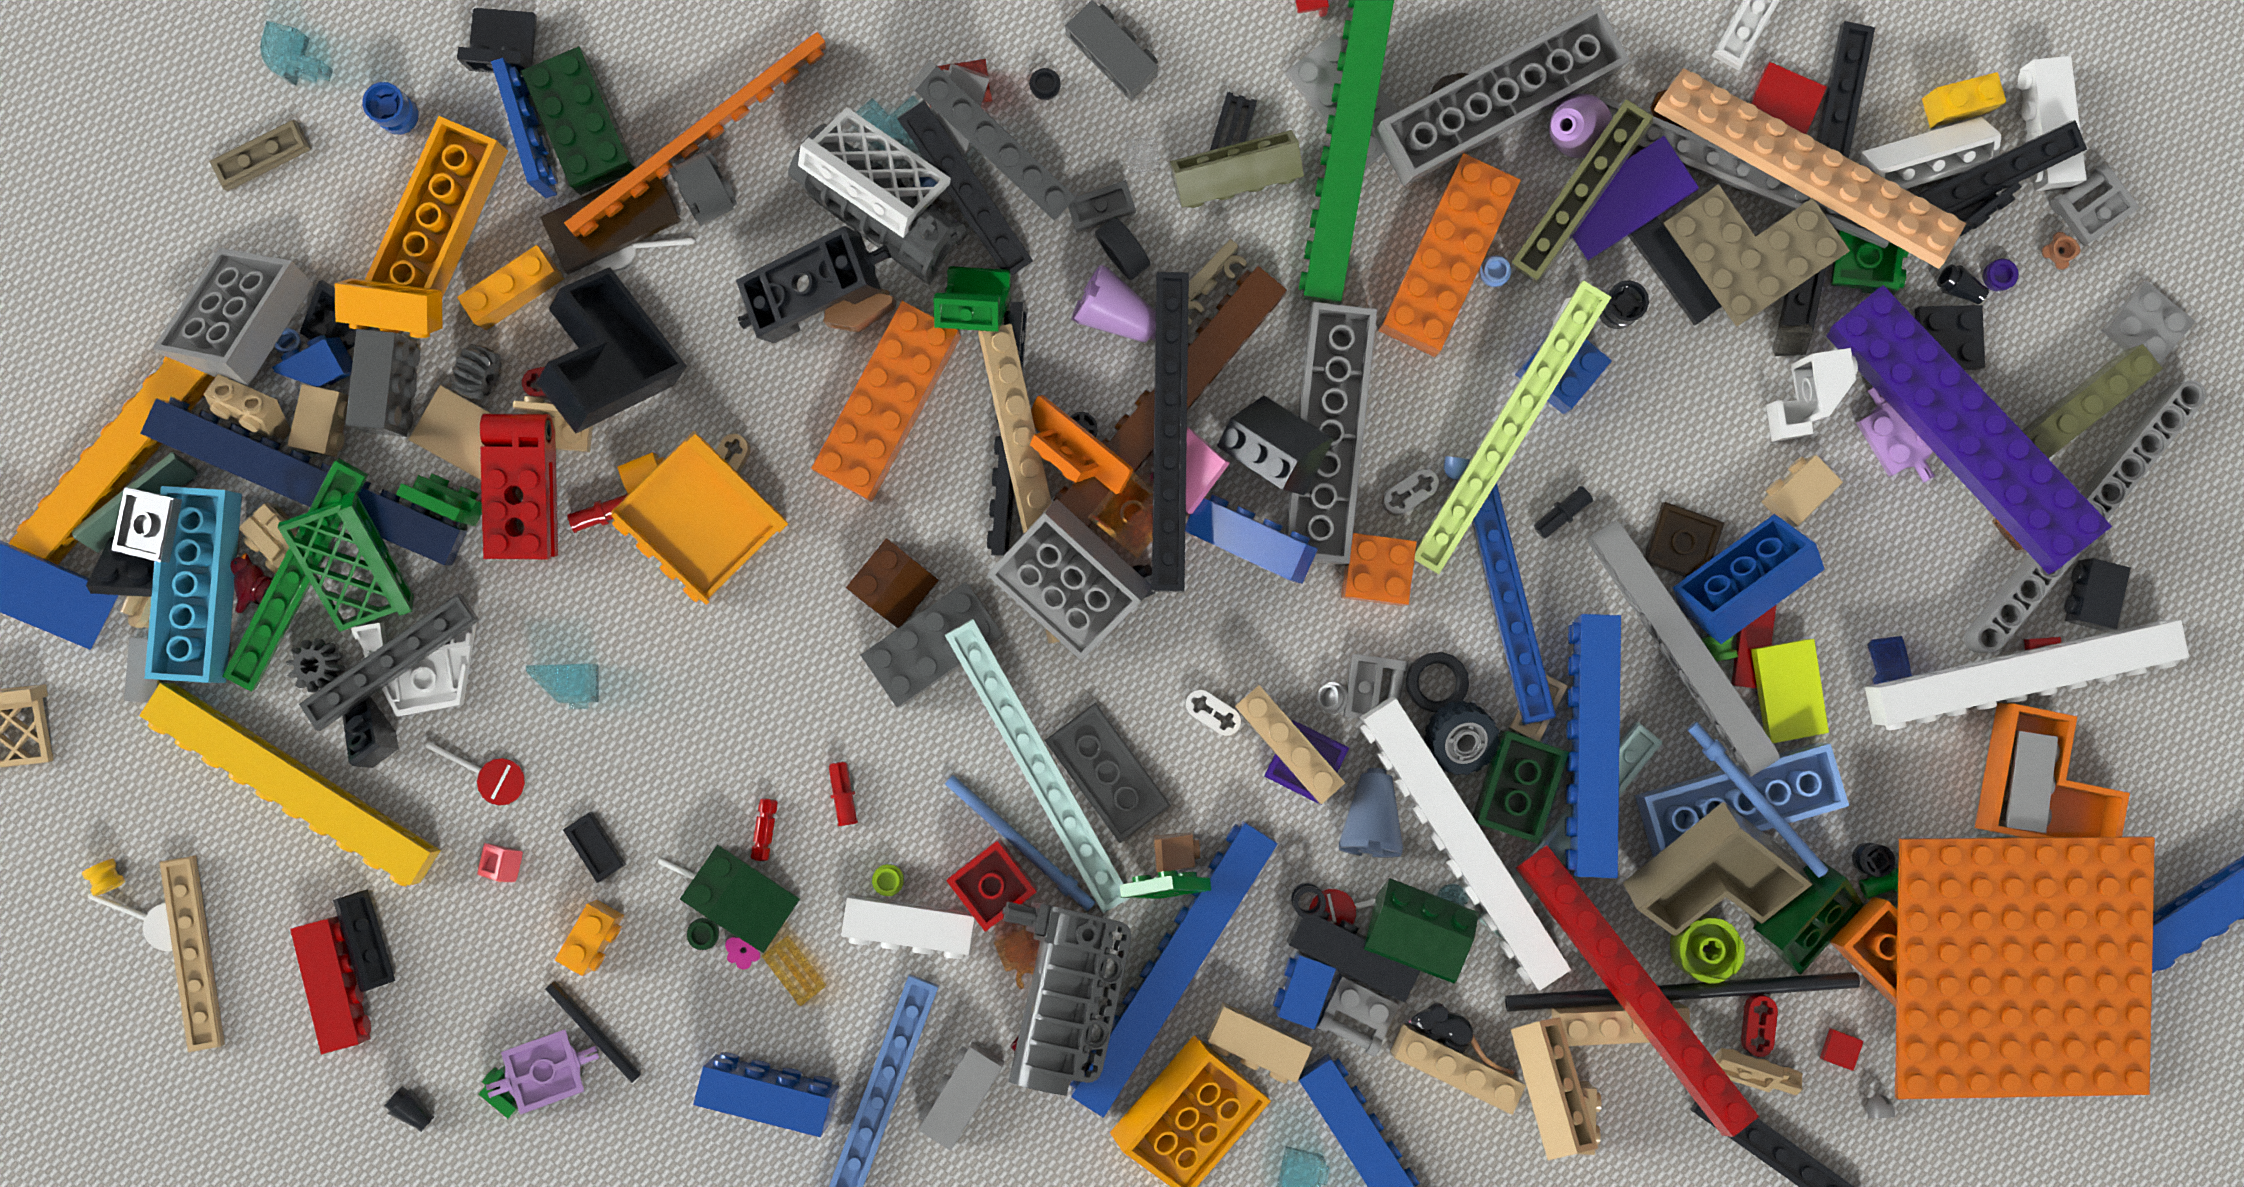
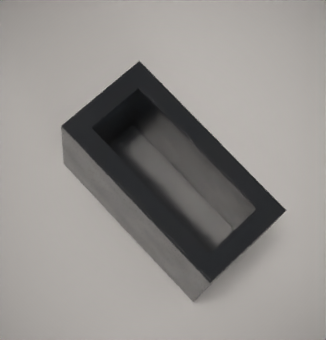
[2064,558,2131,631]

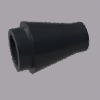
[1937,264,1989,305]
[384,1085,434,1132]

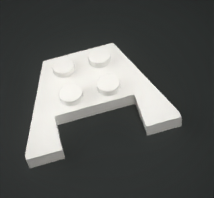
[351,606,479,717]

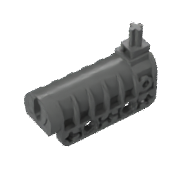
[1002,901,1131,1096]

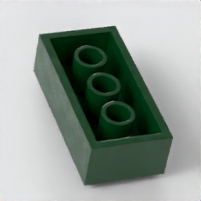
[521,46,636,195]

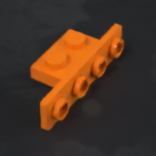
[1030,395,1133,494]

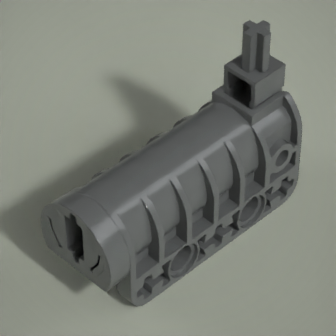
[788,124,968,285]

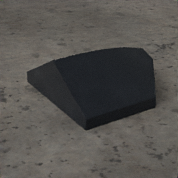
[299,280,370,350]

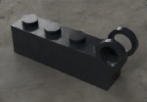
[1287,883,1420,1003]

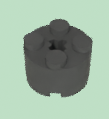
[668,151,738,227]

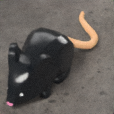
[1409,1003,1514,1075]

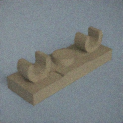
[1188,238,1247,327]

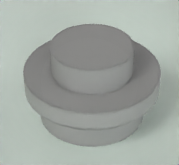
[1317,682,1348,714]

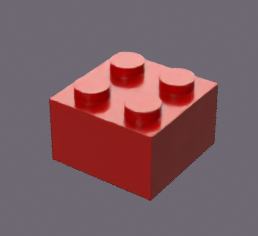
[946,838,1038,932]

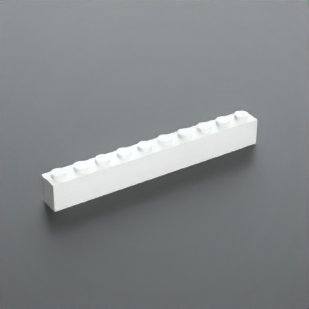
[1865,620,2189,730]
[1359,697,1571,991]

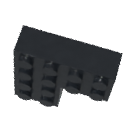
[536,267,687,434]

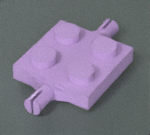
[1856,387,1935,483]
[486,1030,599,1115]

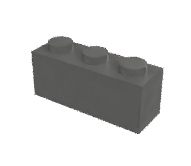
[1065,0,1158,101]

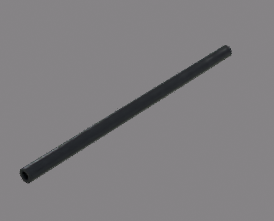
[1505,972,1860,1012]

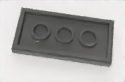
[1044,703,1171,843]

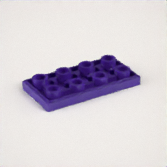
[1572,136,1699,261]

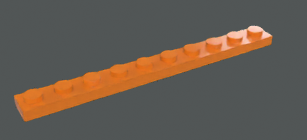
[564,31,826,237]

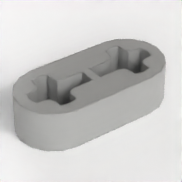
[1382,469,1439,515]

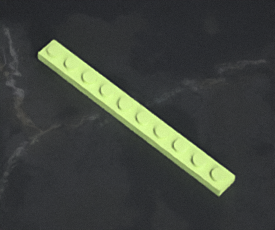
[1414,280,1611,574]

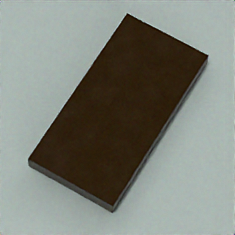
[540,176,682,275]

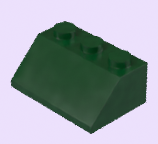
[1753,860,1864,975]
[1364,878,1479,984]

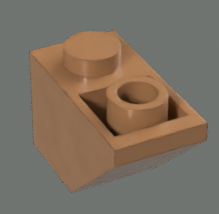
[823,289,896,333]

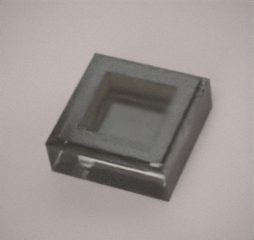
[1772,325,1813,357]

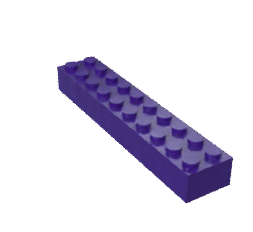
[1826,285,2112,575]

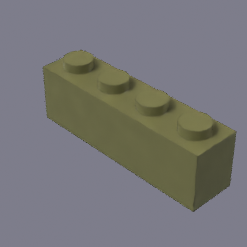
[1170,130,1304,208]

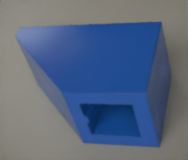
[272,335,353,387]

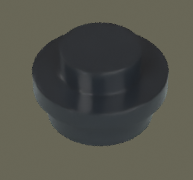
[1029,68,1061,100]

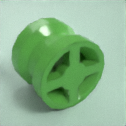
[1700,636,1738,662]

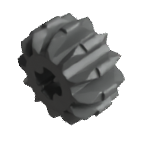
[450,344,502,400]
[285,638,346,693]

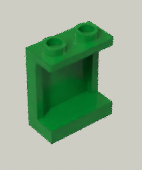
[933,266,1011,332]

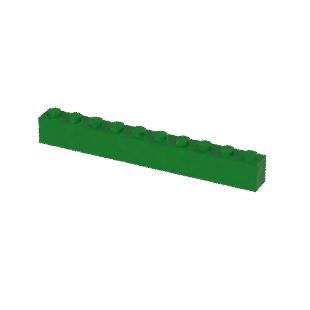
[1298,0,1394,305]

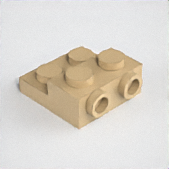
[204,374,291,440]

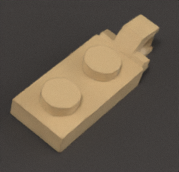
[1713,1048,1803,1096]

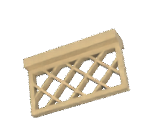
[0,684,53,767]

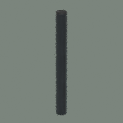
[545,981,641,1083]

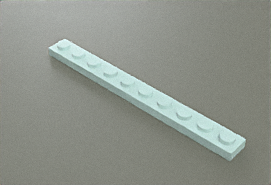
[945,619,1129,913]

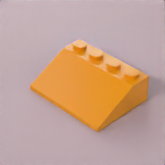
[1109,1035,1271,1187]

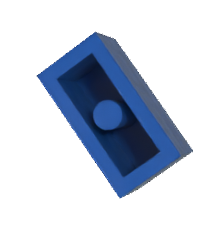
[1273,951,1336,1030]

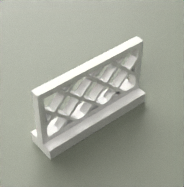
[798,107,951,238]

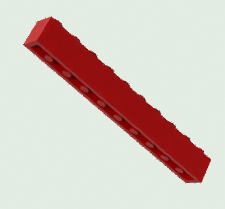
[1515,845,1759,1137]

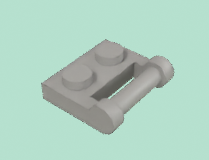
[2050,164,2140,246]
[1343,654,1409,719]
[1316,975,1400,1057]

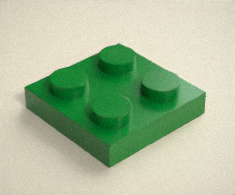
[1120,870,1211,899]

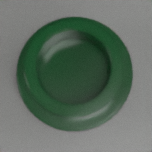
[687,918,719,950]

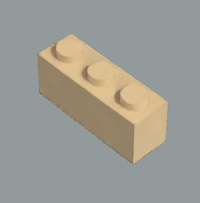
[1207,1002,1312,1084]

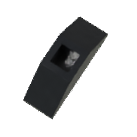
[342,696,399,768]

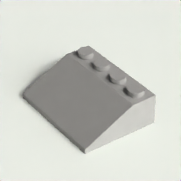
[152,248,313,386]
[987,498,1151,661]

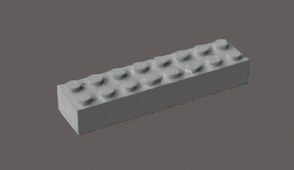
[1373,4,1630,187]
[1285,302,1377,566]

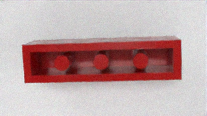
[290,916,371,1055]

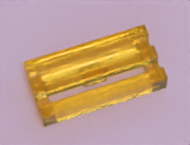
[761,935,827,1007]

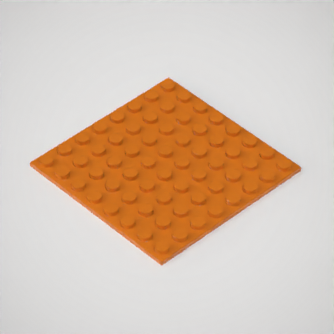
[1895,836,2155,1099]

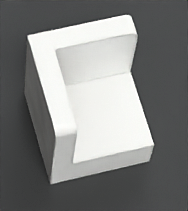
[1766,400,1814,442]

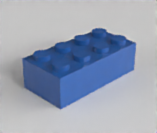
[1672,514,1825,644]
[693,1052,840,1138]

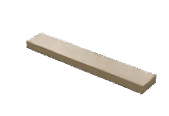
[159,855,225,1052]

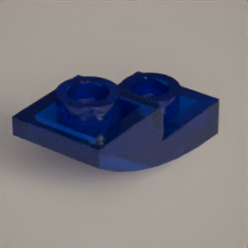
[1867,636,1912,685]

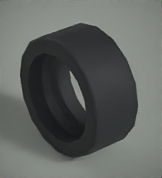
[1095,217,1150,280]
[1406,652,1469,712]

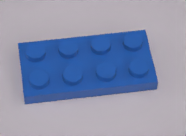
[491,58,558,199]

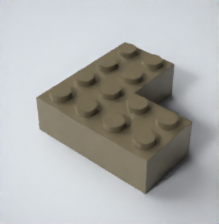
[1664,184,1850,327]
[1623,802,1812,936]

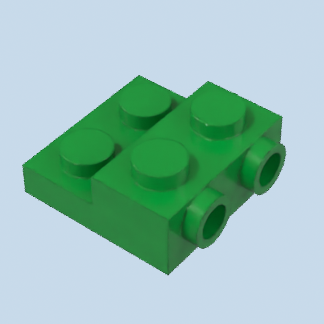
[1831,229,1909,296]
[396,473,482,526]

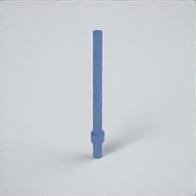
[1687,722,1828,878]
[945,775,1095,912]

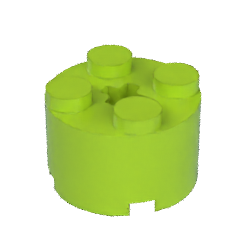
[1670,914,1745,983]

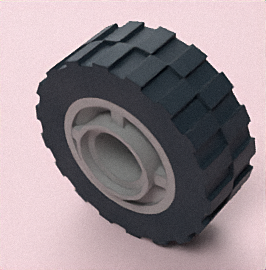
[1424,701,1500,775]

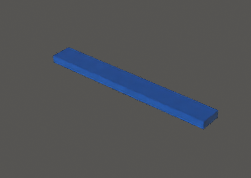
[1472,482,1556,725]

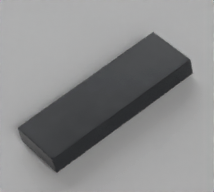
[333,889,396,992]

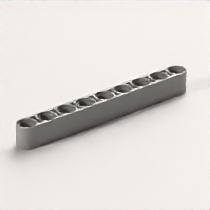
[1588,520,1780,777]

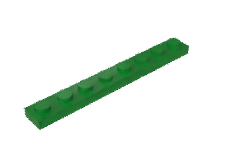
[222,458,369,692]

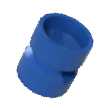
[362,82,419,135]

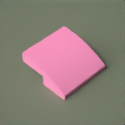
[1149,427,1230,514]

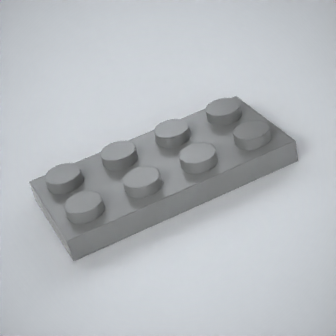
[1285,33,1399,170]

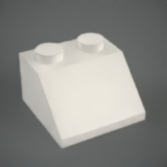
[1791,348,1858,423]

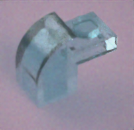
[260,21,333,86]
[852,95,919,151]

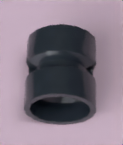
[1599,280,1649,329]

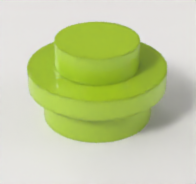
[872,864,904,896]

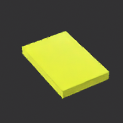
[1751,639,1829,743]

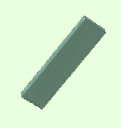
[71,452,198,553]

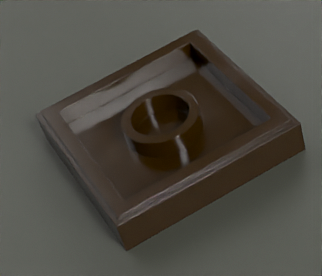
[1644,502,1725,577]

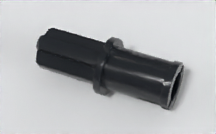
[1534,486,1593,538]

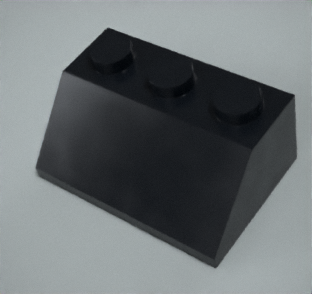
[1217,395,1334,496]

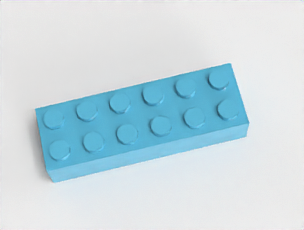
[144,486,242,683]

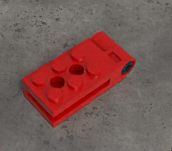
[480,414,558,560]

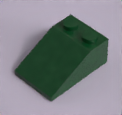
[680,845,800,953]

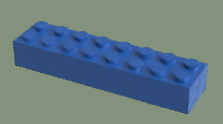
[1564,614,1621,878]

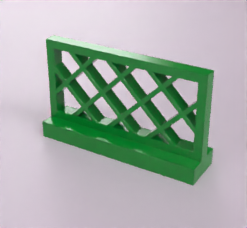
[278,491,414,632]

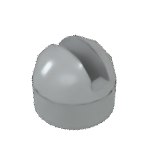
[1867,1095,1895,1118]

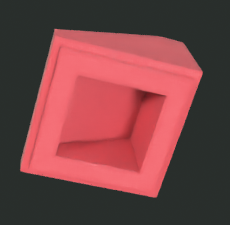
[477,843,523,882]

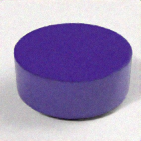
[1983,258,2019,292]

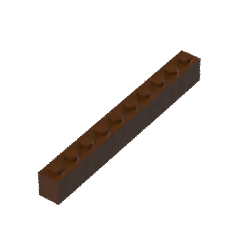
[1053,266,1287,528]

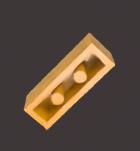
[457,245,565,330]
[335,278,443,338]

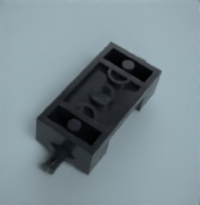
[736,226,891,343]

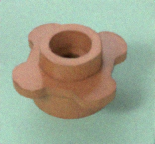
[2041,232,2081,270]

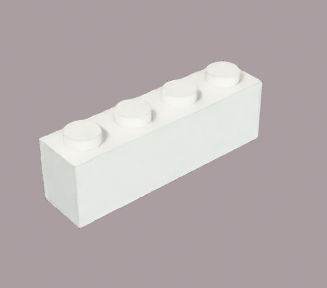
[2018,56,2086,192]
[1861,117,2001,189]
[841,895,976,959]

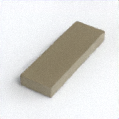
[209,119,312,192]

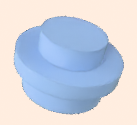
[1479,255,1511,287]

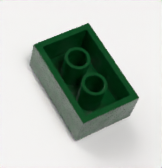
[1472,730,1569,844]

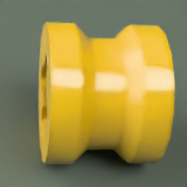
[82,858,126,896]

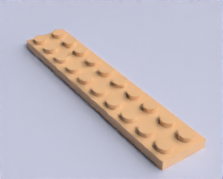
[1654,68,1966,269]

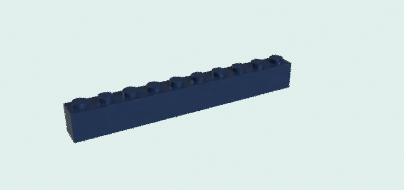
[140,396,468,565]

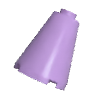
[1549,94,1612,158]
[1071,264,1156,343]

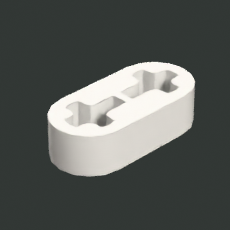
[1185,690,1241,736]

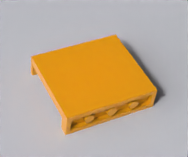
[611,430,788,605]

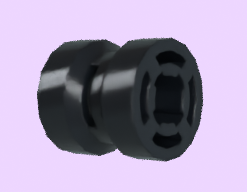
[1852,842,1896,877]

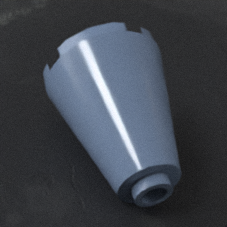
[1339,768,1403,858]

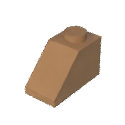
[1154,832,1200,873]

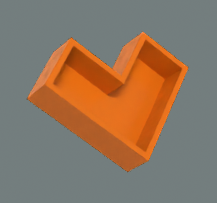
[1974,703,2130,837]

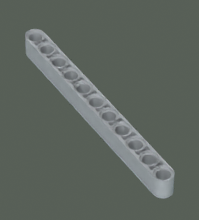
[1964,380,2206,653]

